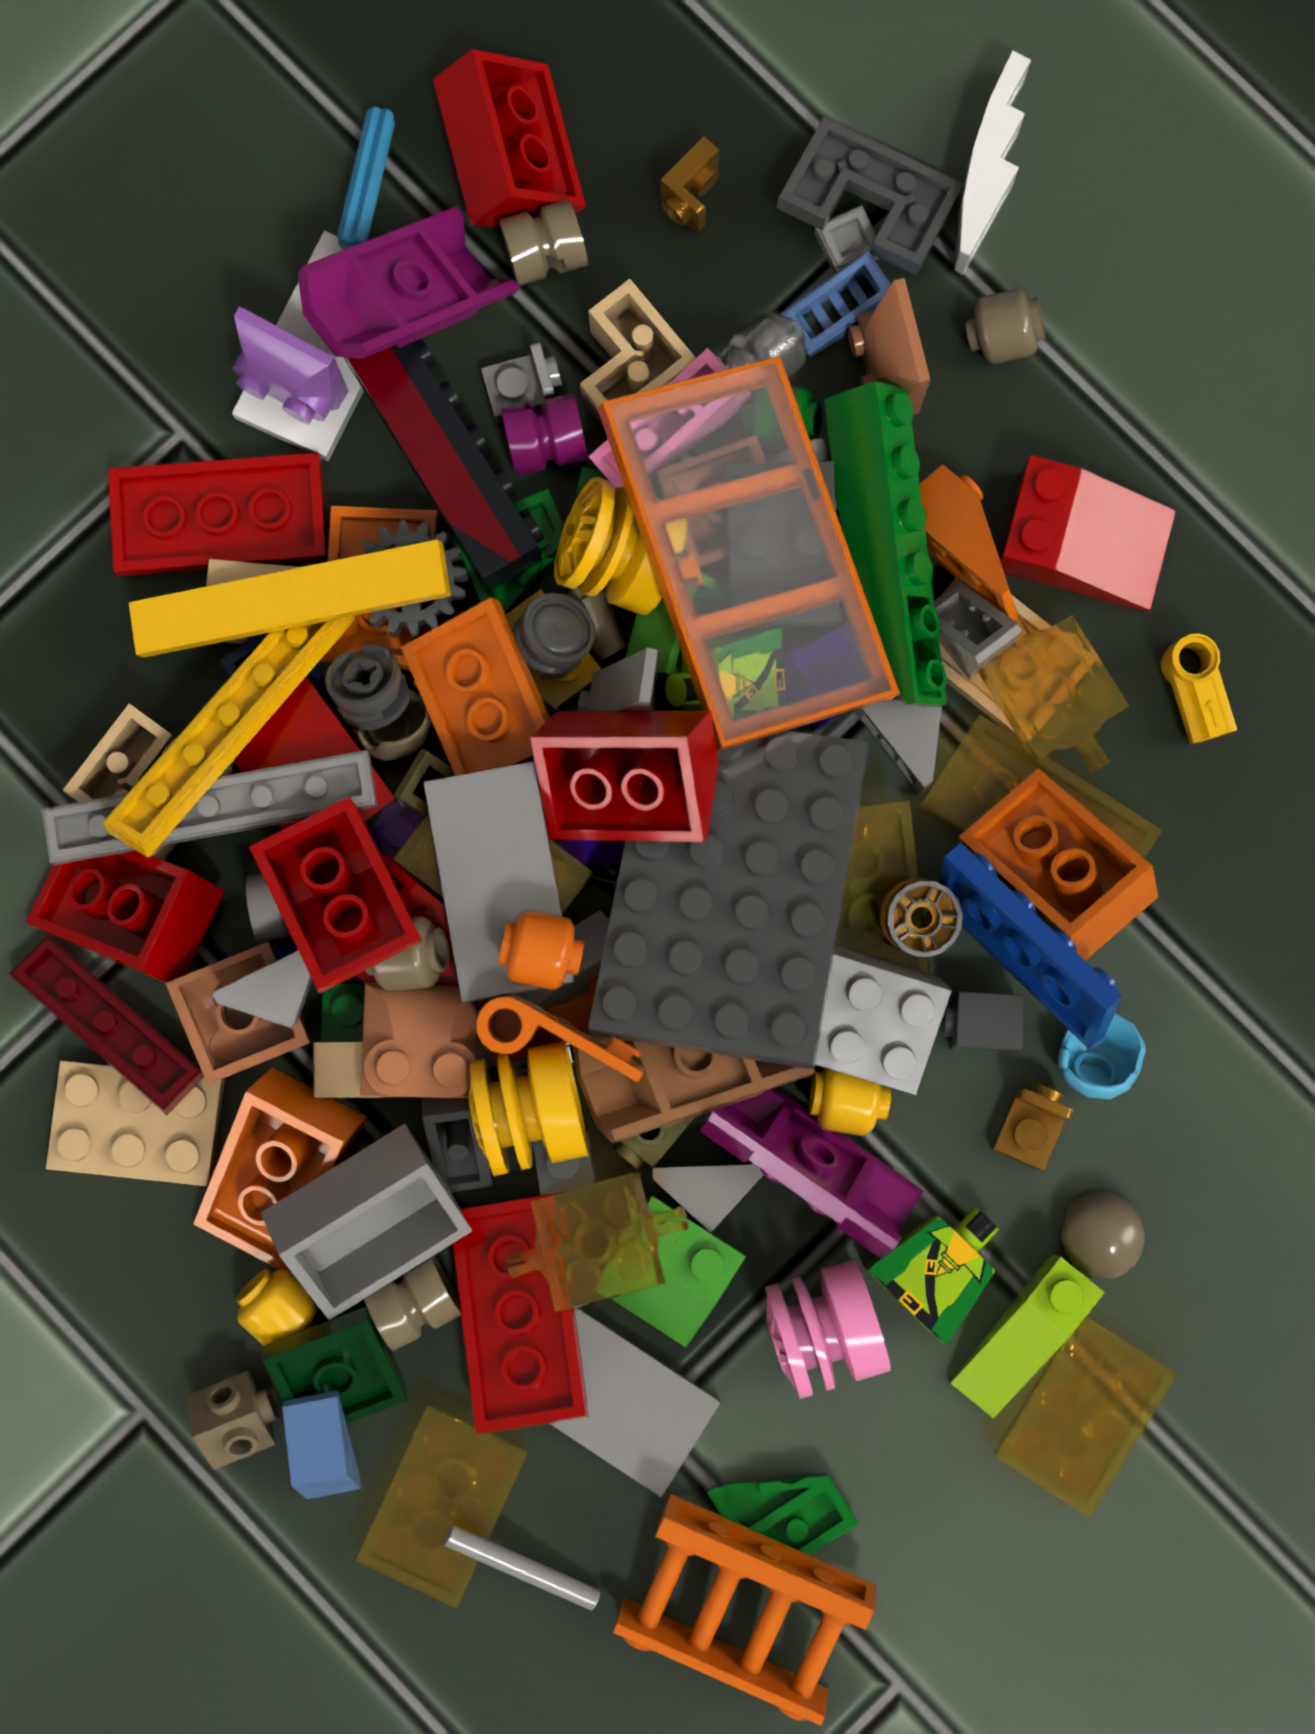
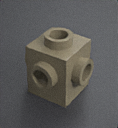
[186,1371,279,1470]

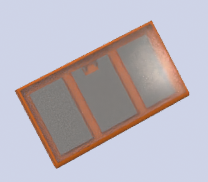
[598,357,900,752]

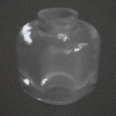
[727,311,806,390]

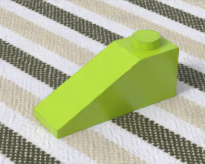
[949,1254,1105,1419]

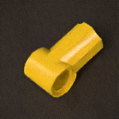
[1160,633,1237,745]

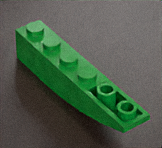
[824,381,947,707]

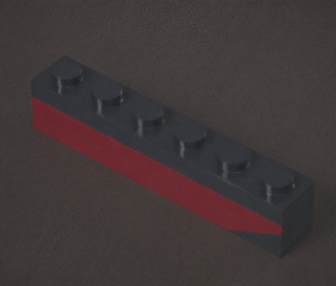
[343,338,545,593]

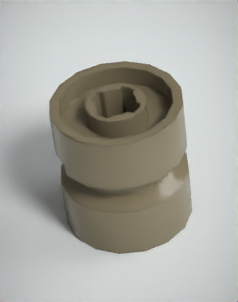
[498,199,588,286]
[364,1255,461,1351]

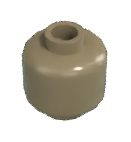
[965,288,1046,364]
[365,916,450,991]

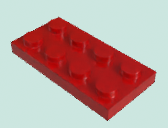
[108,453,328,577]
[453,1193,589,1434]

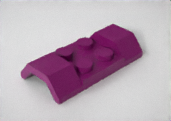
[298,206,520,359]
[700,1088,923,1259]

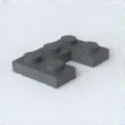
[776,117,964,276]

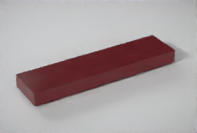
[9,935,204,1116]

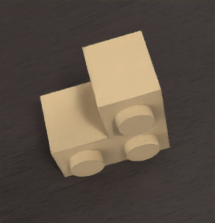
[580,279,696,431]
[63,703,177,860]

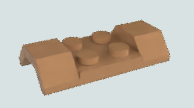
[573,1032,815,1143]

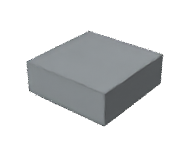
[814,205,880,274]

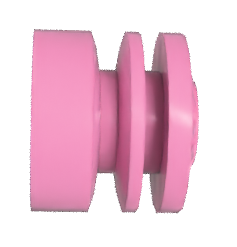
[765,1259,891,1399]

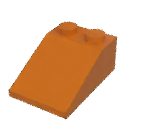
[958,768,1158,961]
[193,1067,367,1272]

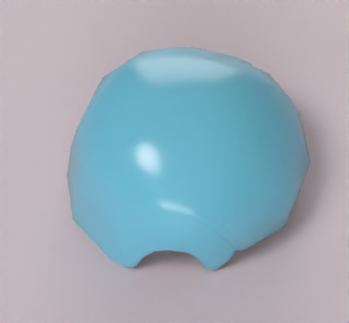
[1058,1013,1146,1100]

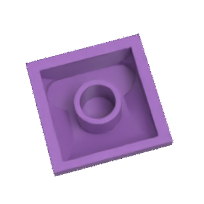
[232,306,349,425]

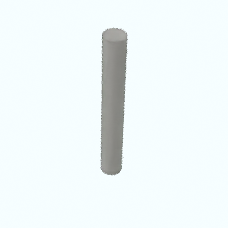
[442,1524,600,1611]

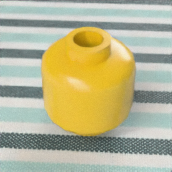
[809,1068,891,1136]
[236,1269,318,1346]

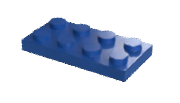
[939,843,1122,1050]

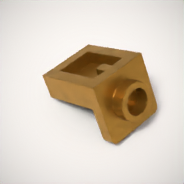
[661,136,719,233]
[991,1083,1074,1171]

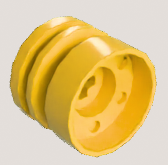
[554,477,686,615]
[468,1041,589,1176]

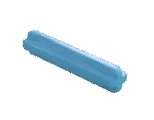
[337,106,395,250]

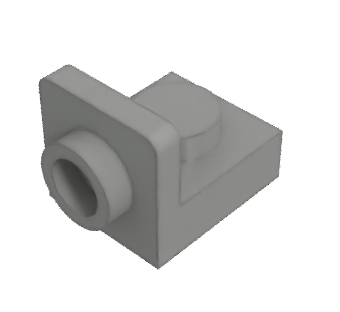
[481,343,563,423]

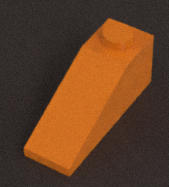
[920,464,1018,621]

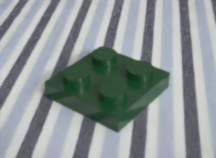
[261,1307,407,1424]

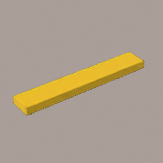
[128,539,451,658]
[102,616,355,858]

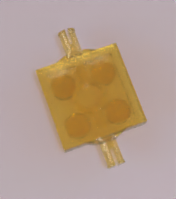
[978,607,1129,774]
[506,1173,689,1312]

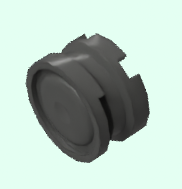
[512,593,595,680]
[325,644,411,730]

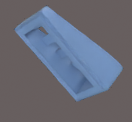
[782,251,891,357]

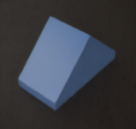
[282,1390,362,1499]

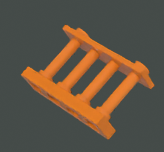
[613,1494,877,1726]

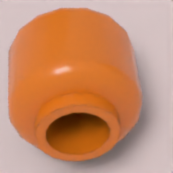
[498,910,584,990]

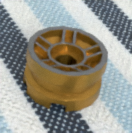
[877,877,963,957]

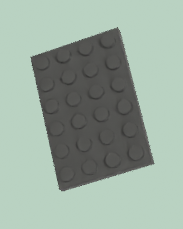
[588,731,869,1069]

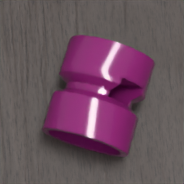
[501,393,588,476]

